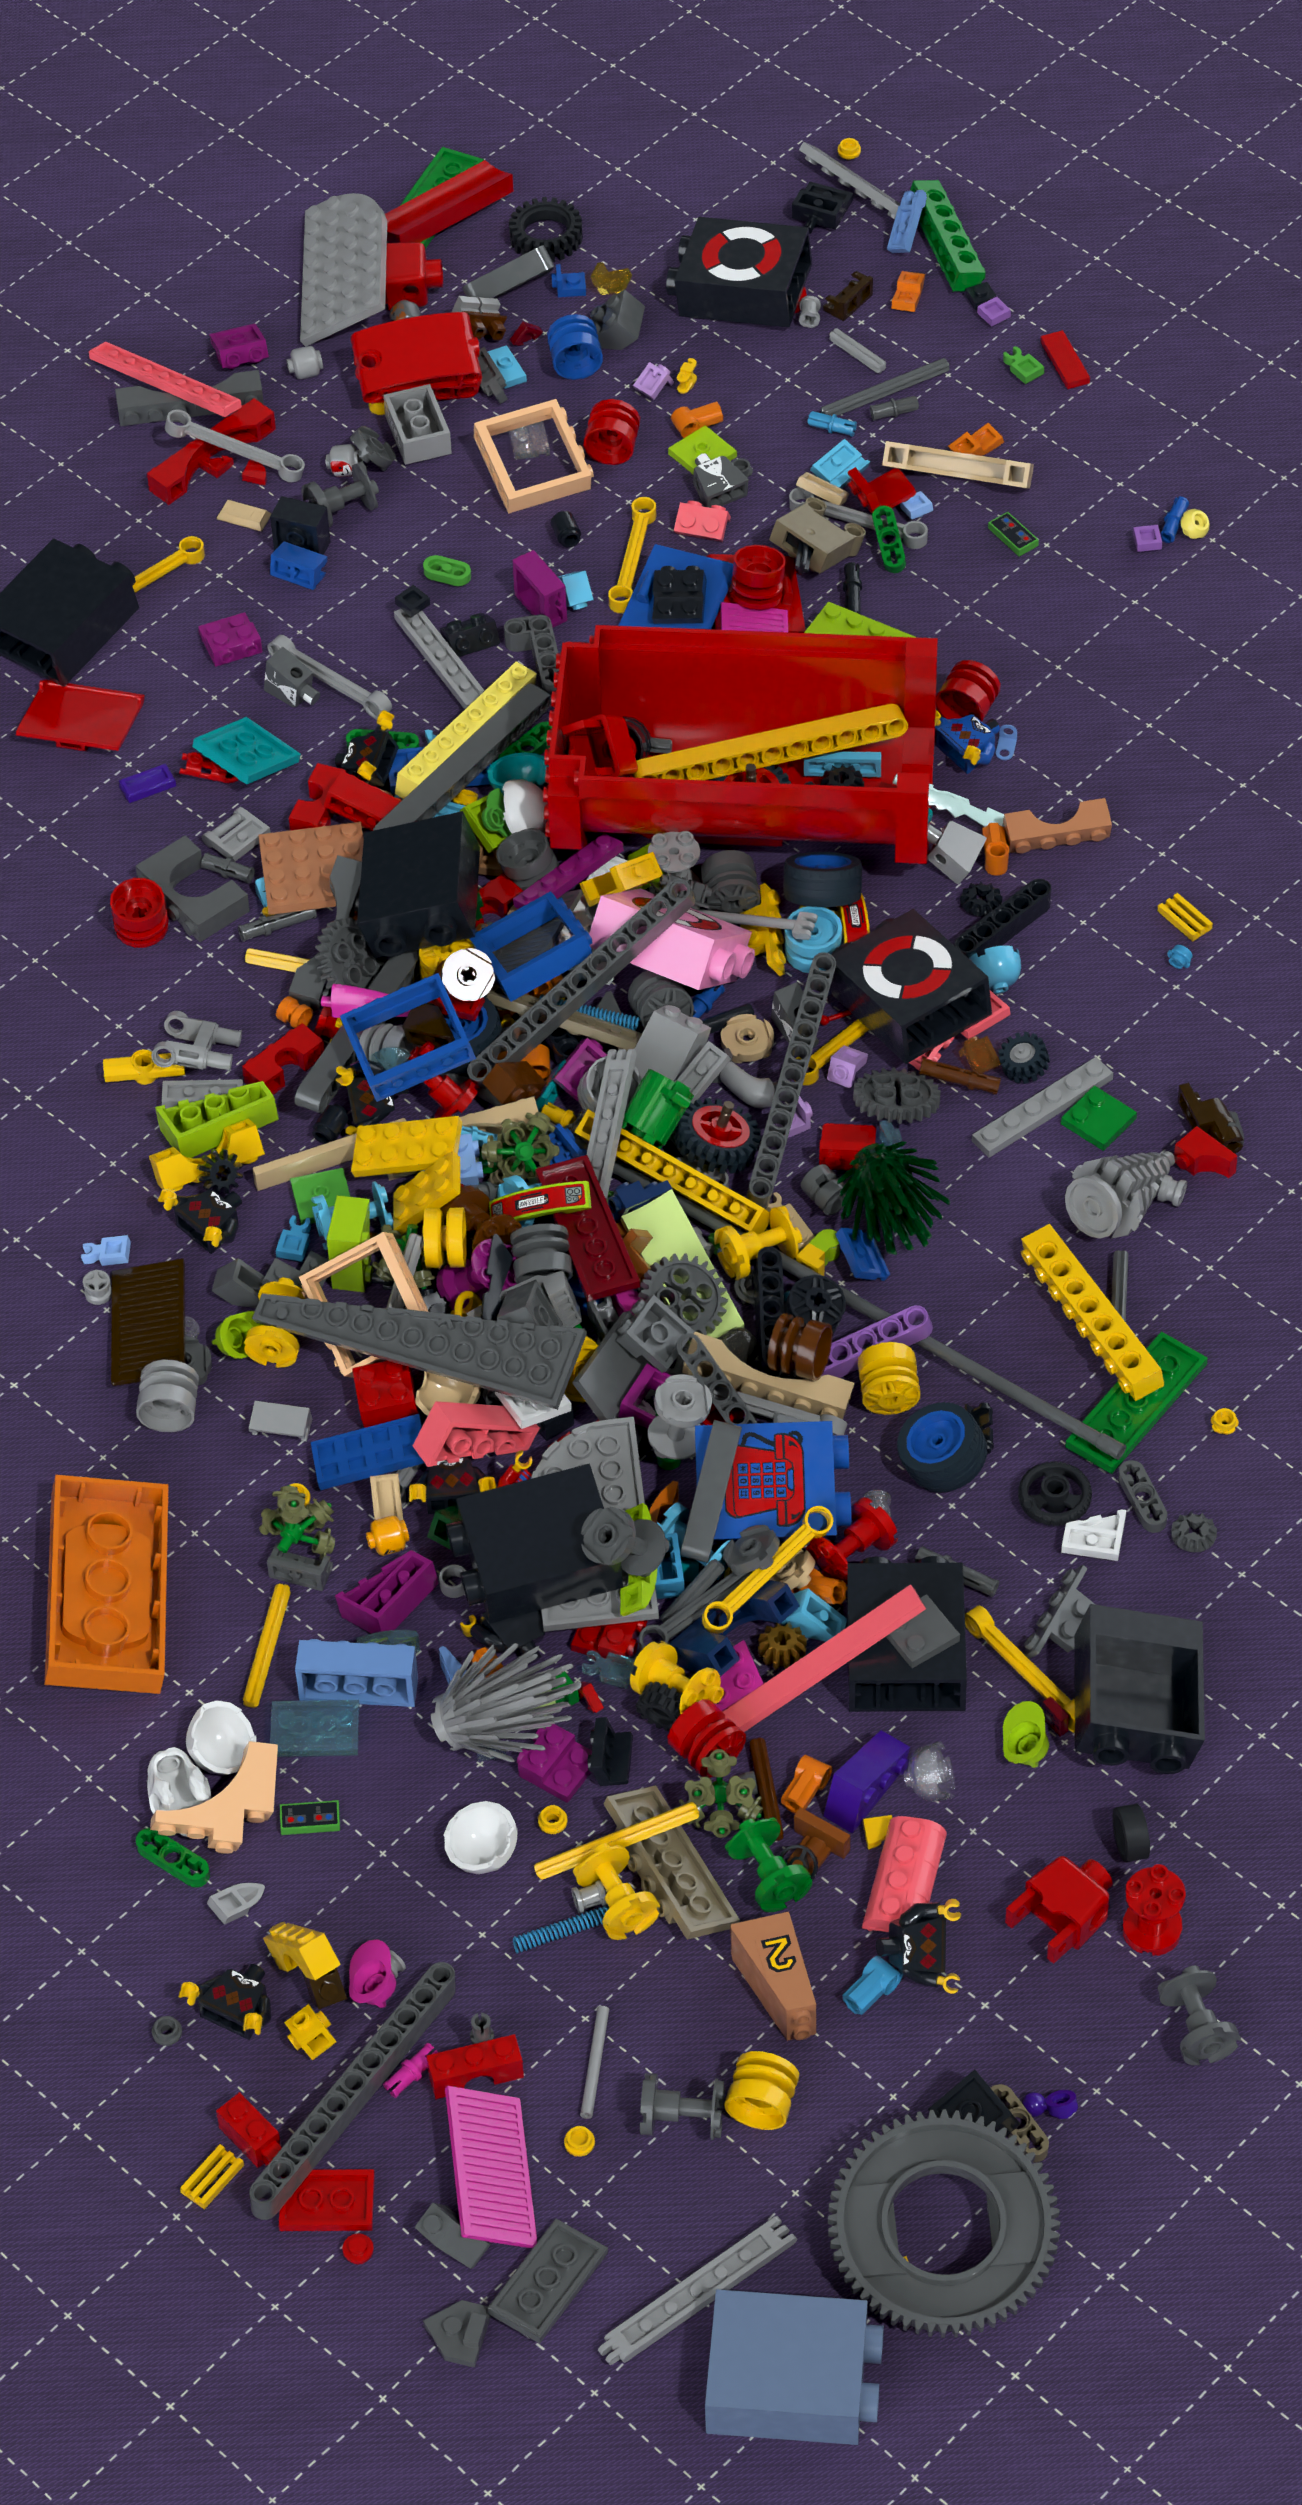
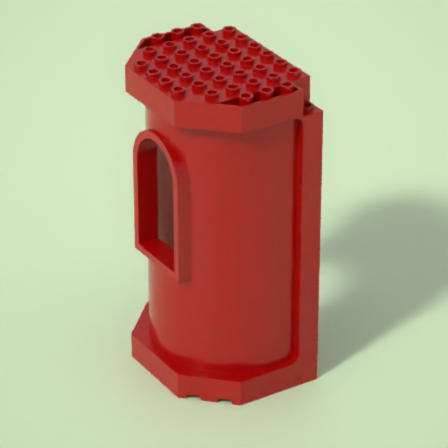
[543,625,938,864]

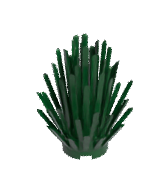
[837,1141,950,1255]

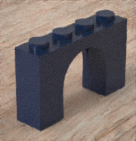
[670,1580,800,1677]

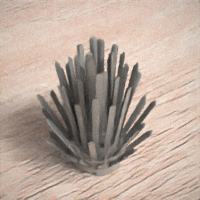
[431,1643,581,1762]

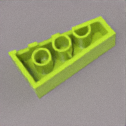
[804,602,915,637]
[155,1081,279,1158]

